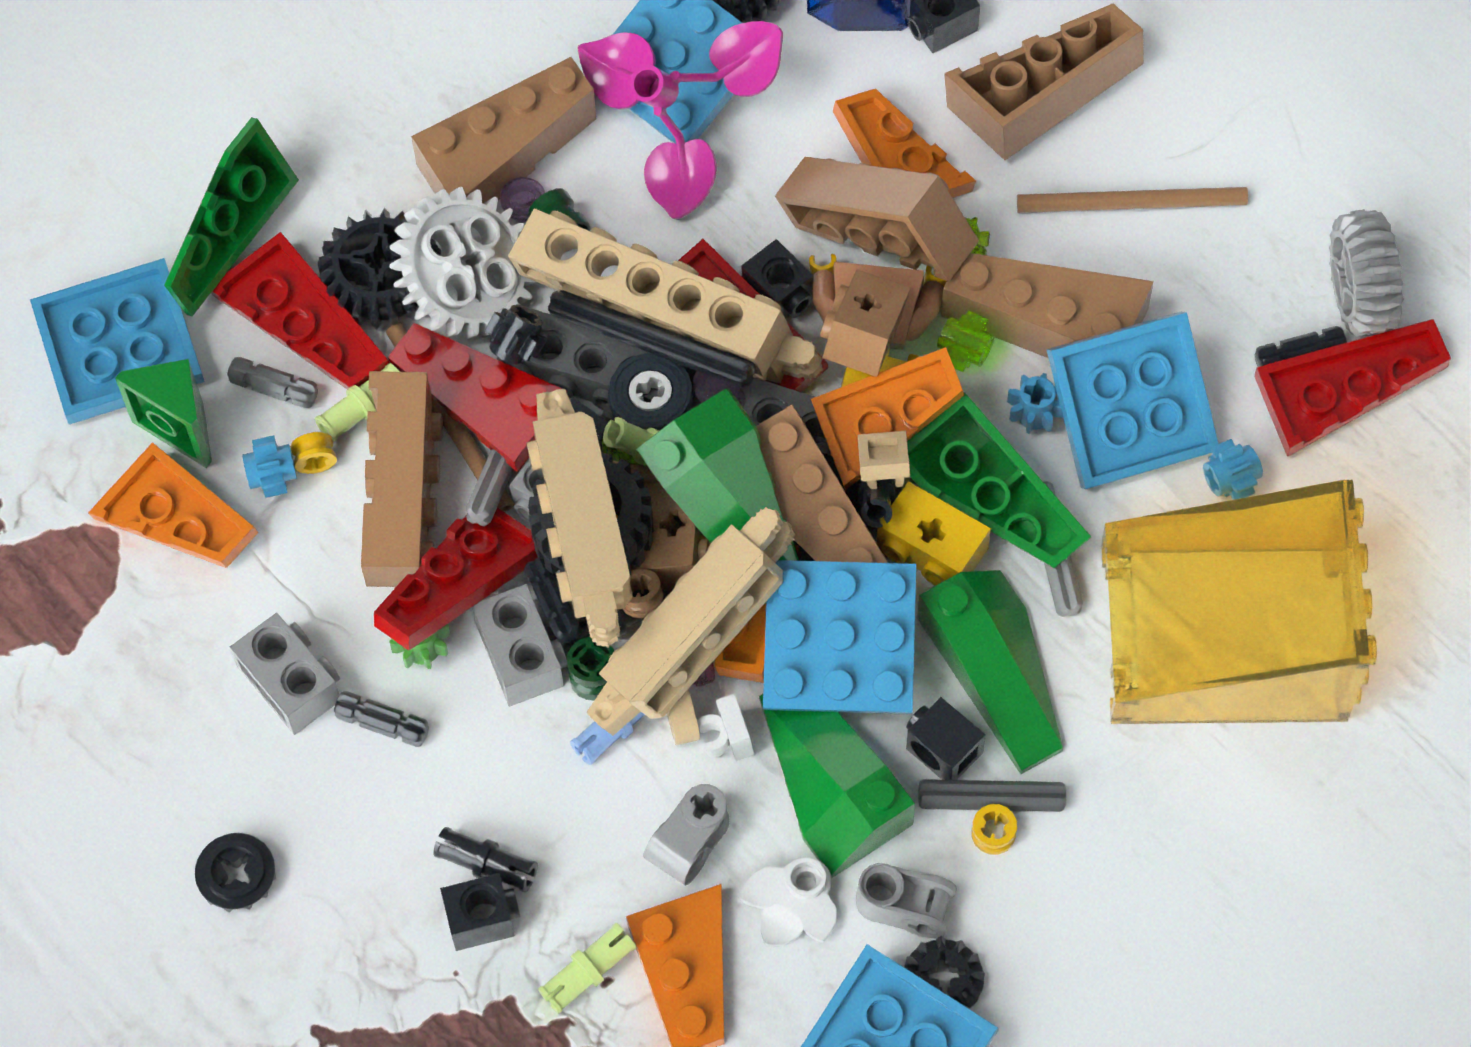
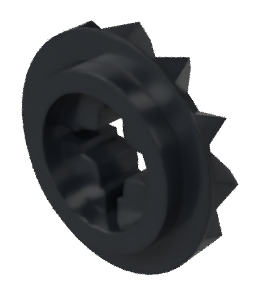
[195,833,276,913]
[904,936,985,1009]

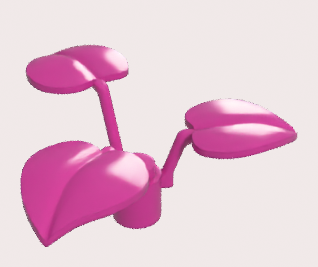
[578,21,783,219]

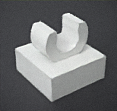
[697,694,754,761]

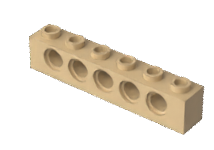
[508,208,789,377]

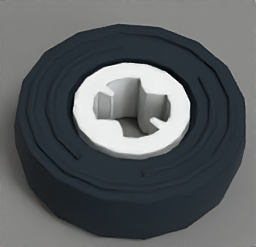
[608,353,694,431]

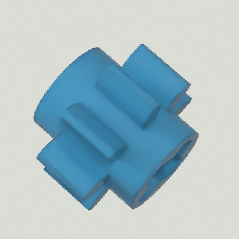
[1007,373,1063,434]
[242,435,297,498]
[1203,439,1263,502]

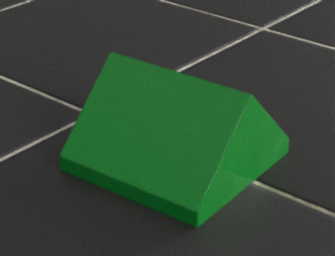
[115,359,212,468]

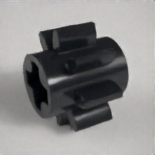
[484,305,547,365]

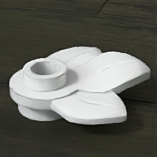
[738,857,837,947]

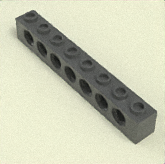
[497,304,841,481]

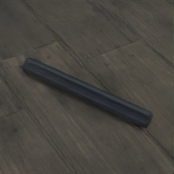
[548,290,756,387]

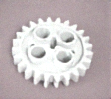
[389,187,536,340]

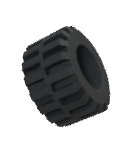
[528,452,654,575]

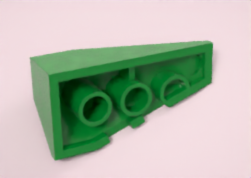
[164,117,299,317]
[636,388,799,604]
[907,392,1091,569]
[917,570,1063,774]
[759,694,915,879]

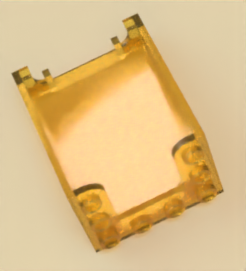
[1101,480,1377,724]

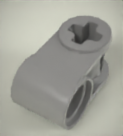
[643,784,729,886]
[856,863,957,939]

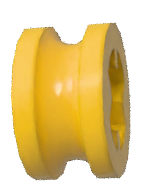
[290,432,337,474]
[971,804,1017,855]

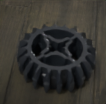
[317,207,442,330]

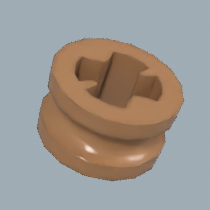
[623,568,664,618]

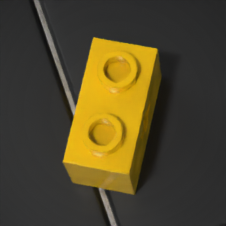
[877,481,991,586]

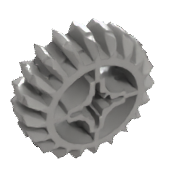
[1329,209,1404,337]

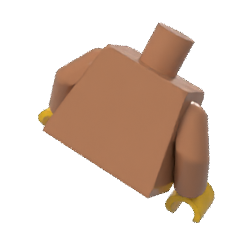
[809,254,947,349]

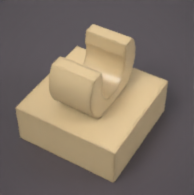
[857,431,910,489]

